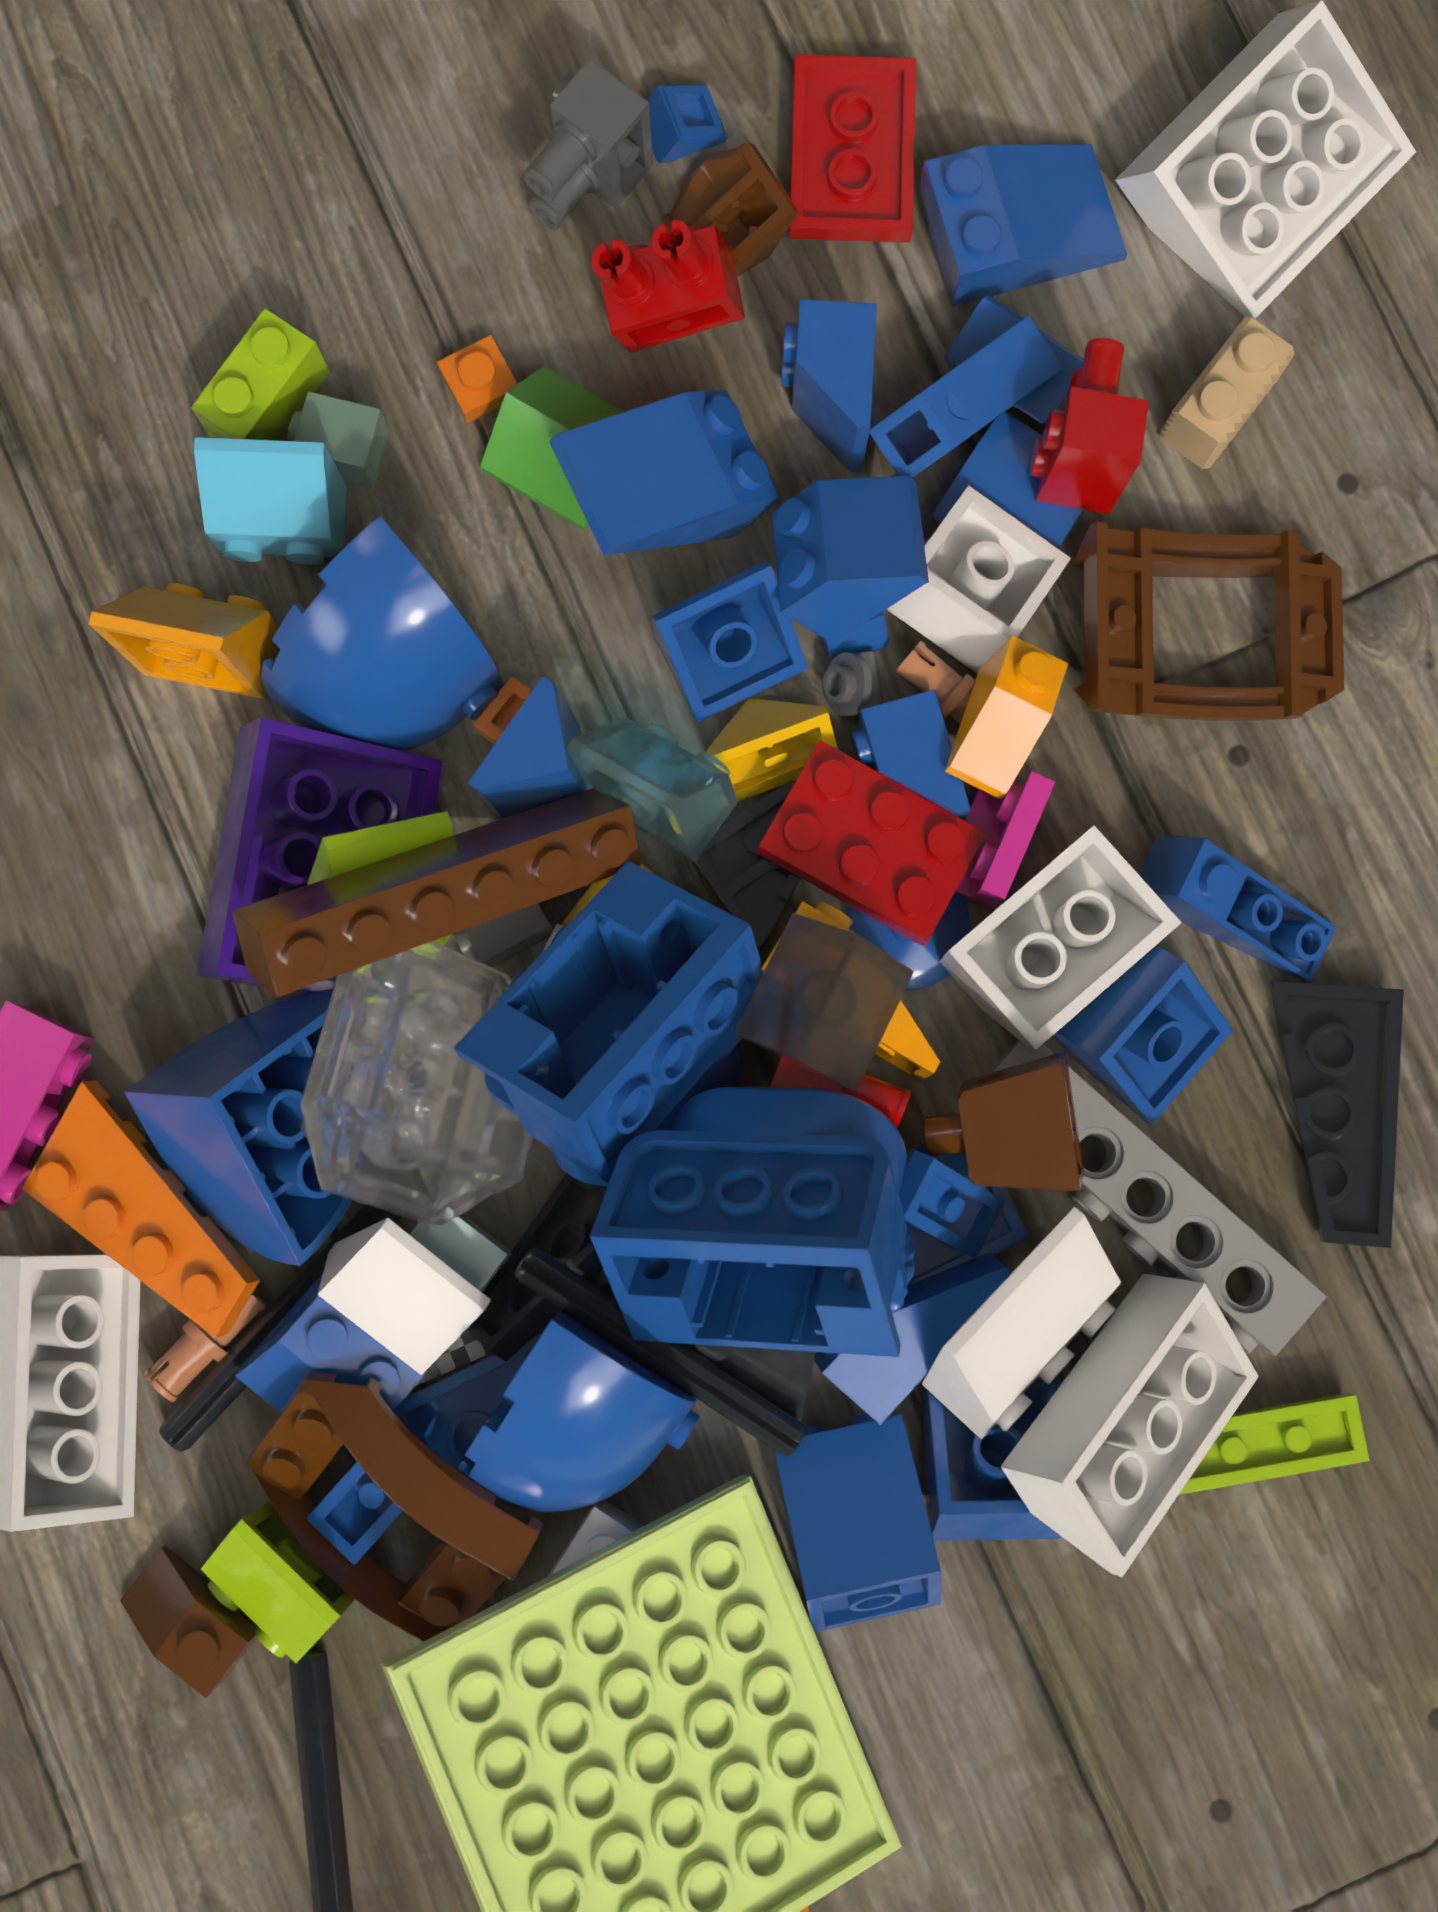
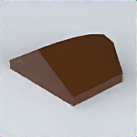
[661,143,799,277]

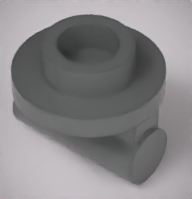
[823,652,884,716]

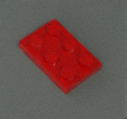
[789,54,916,243]
[756,740,987,946]

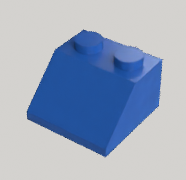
[781,299,877,472]
[772,476,929,643]
[1054,946,1233,1125]
[235,1274,426,1457]

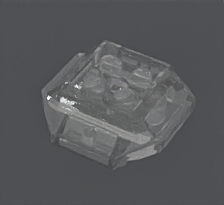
[301,941,534,1226]

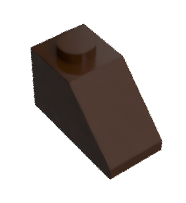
[120,1545,258,1698]

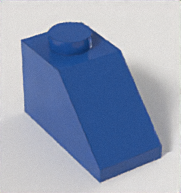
[850,689,971,820]

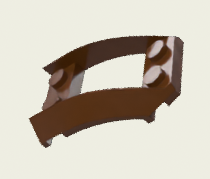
[1071,521,1344,721]
[246,1371,543,1642]

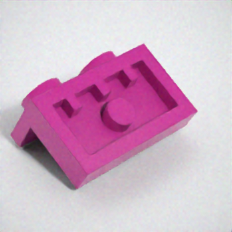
[955,772,1055,910]

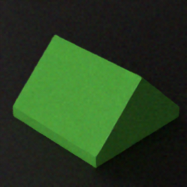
[480,366,623,532]

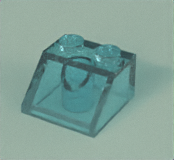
[566,716,738,862]

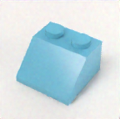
[194,437,347,565]

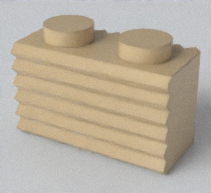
[1159,316,1294,469]

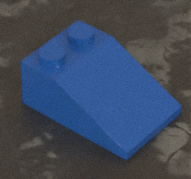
[917,144,1127,307]
[549,390,780,556]
[922,1373,1061,1541]

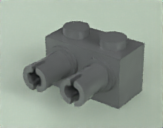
[523,58,653,231]

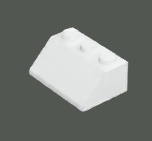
[940,826,1182,1051]
[922,1207,1121,1440]

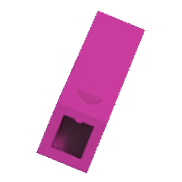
[0,1000,94,1211]

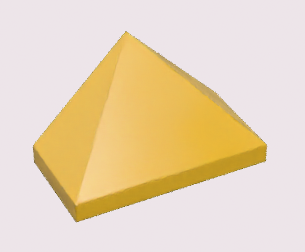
[706,698,838,807]

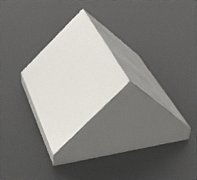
[317,1218,491,1375]

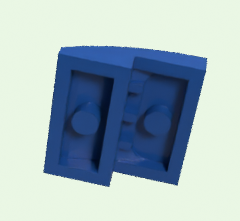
[931,412,1084,549]

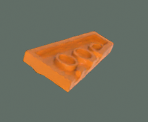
[22,1080,260,1338]

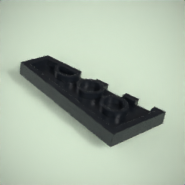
[1269,981,1404,1248]

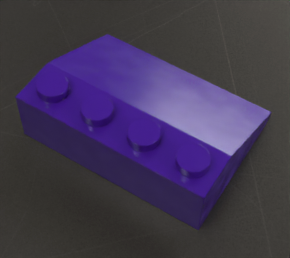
[196,717,443,1007]

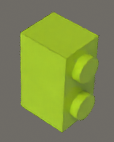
[191,309,329,441]

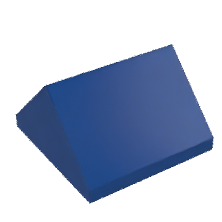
[652,561,808,722]
[468,676,591,820]

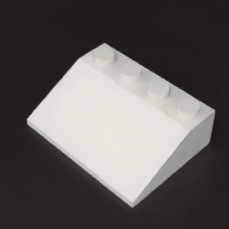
[1115,0,1416,319]

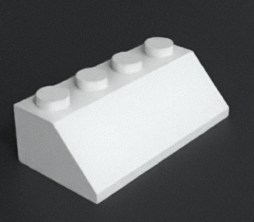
[0,1254,140,1532]
[1001,1274,1259,1577]

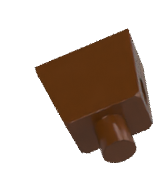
[924,1052,1084,1191]

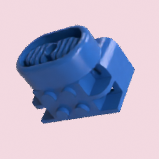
[454,861,768,1187]
[590,1086,907,1357]

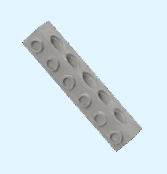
[987,1039,1327,1356]

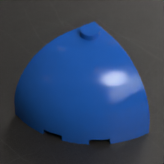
[261,516,504,751]
[124,989,379,1266]
[456,1310,700,1512]

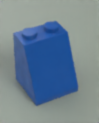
[774,1413,941,1633]

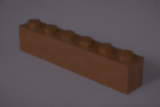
[232,788,641,997]

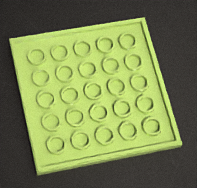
[381,1475,902,1912]

